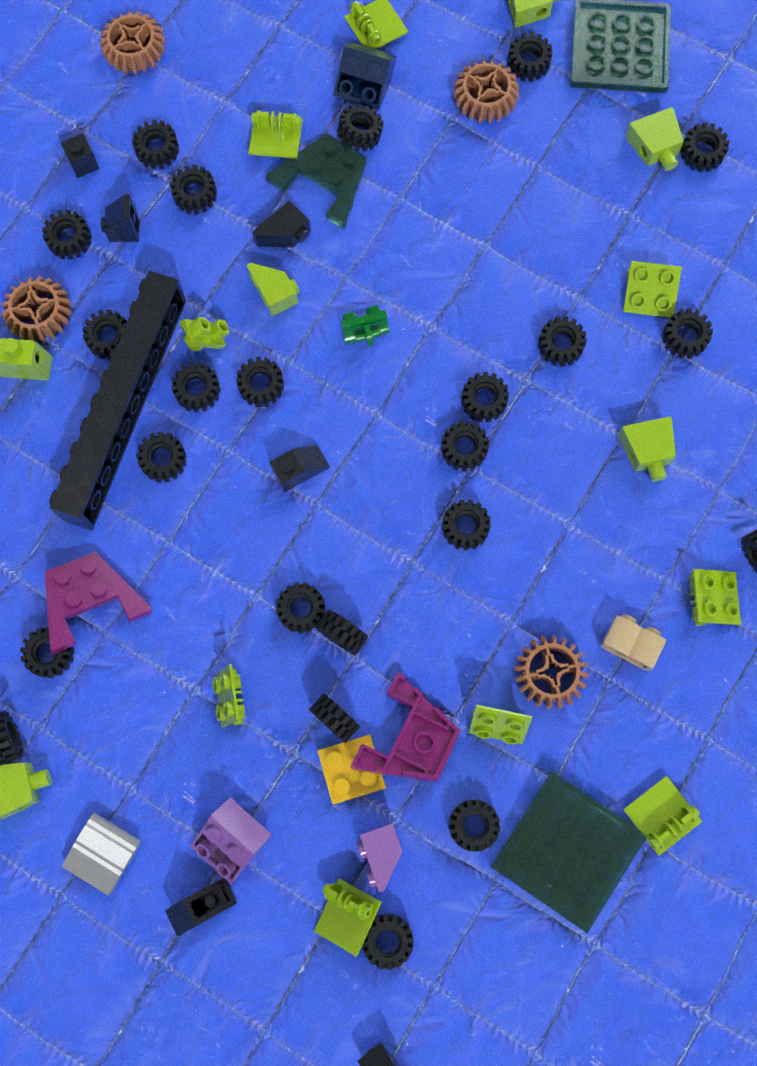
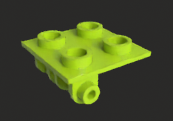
[344,0,408,49]
[248,110,303,159]
[623,261,682,318]
[688,569,741,626]
[212,664,246,728]
[469,704,532,744]
[623,776,703,856]
[314,878,382,957]

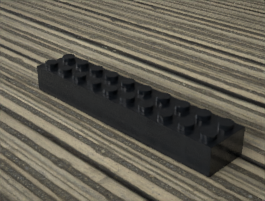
[49,270,186,531]

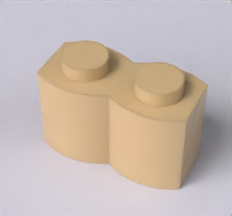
[600,614,667,671]

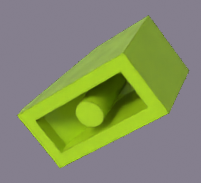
[246,263,300,316]

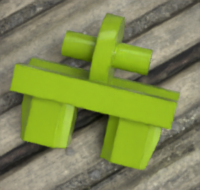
[180,317,229,351]

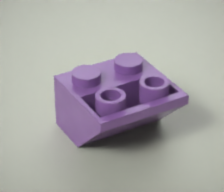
[190,797,272,885]
[356,823,402,892]

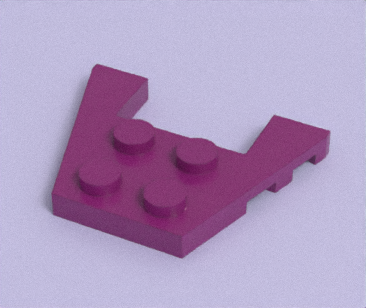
[45,552,152,655]
[350,672,461,782]

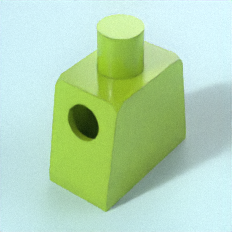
[508,0,562,28]
[625,107,683,171]
[0,338,53,381]
[618,416,676,482]
[0,762,52,821]

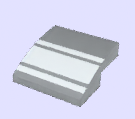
[62,813,142,896]

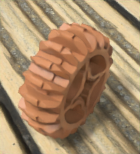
[100,10,166,76]
[454,59,519,125]
[1,275,72,343]
[514,635,589,710]

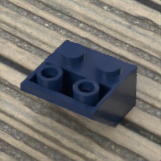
[334,42,397,110]

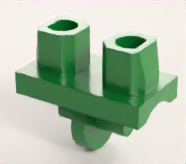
[341,305,390,347]

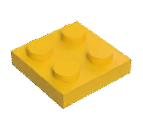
[317,735,386,805]

